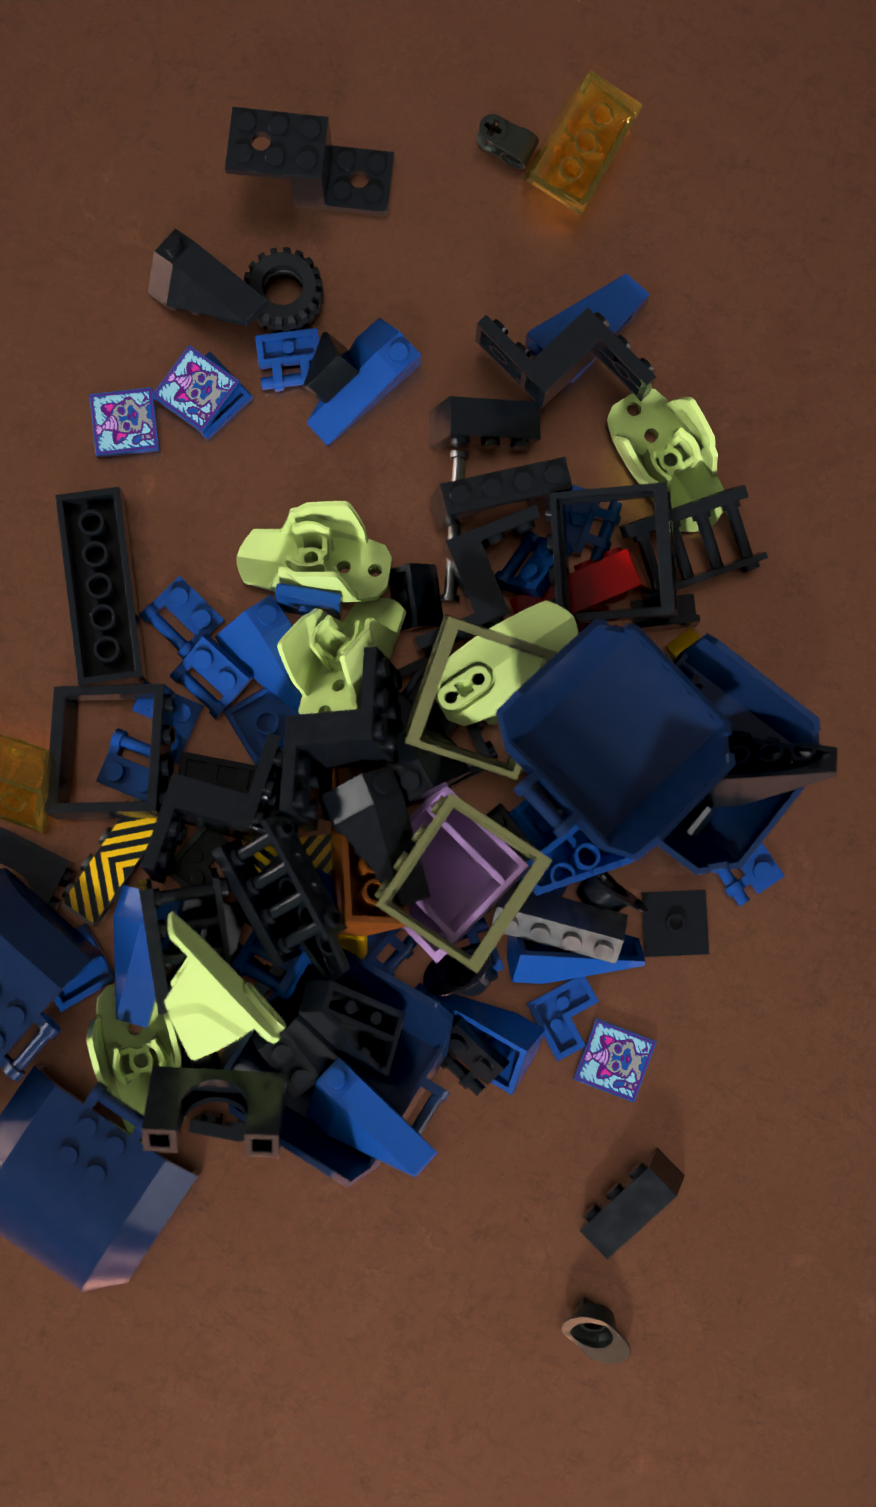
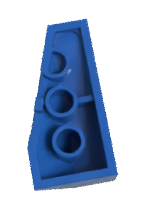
[307,318,421,447]
[215,594,302,713]
[522,825,635,896]
[113,885,181,1028]
[507,935,646,984]
[415,983,545,1095]
[306,1057,438,1178]

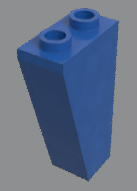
[525,273,650,385]

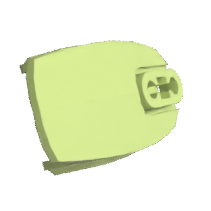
[606,389,724,532]
[236,501,393,602]
[277,598,406,714]
[434,600,579,726]
[164,911,286,1060]
[86,984,187,1133]

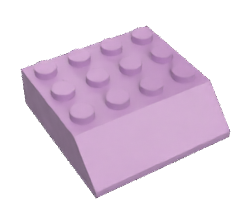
[403,786,530,963]

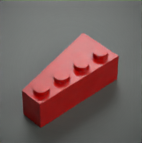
[509,547,650,614]

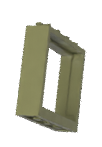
[402,614,558,780]
[375,793,552,973]

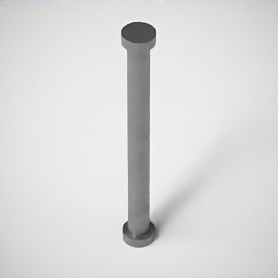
[440,450,469,603]

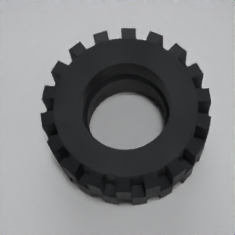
[244,247,324,333]

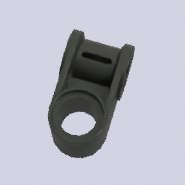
[477,114,539,170]

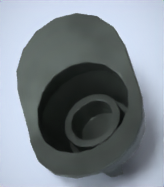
[561,1297,630,1364]

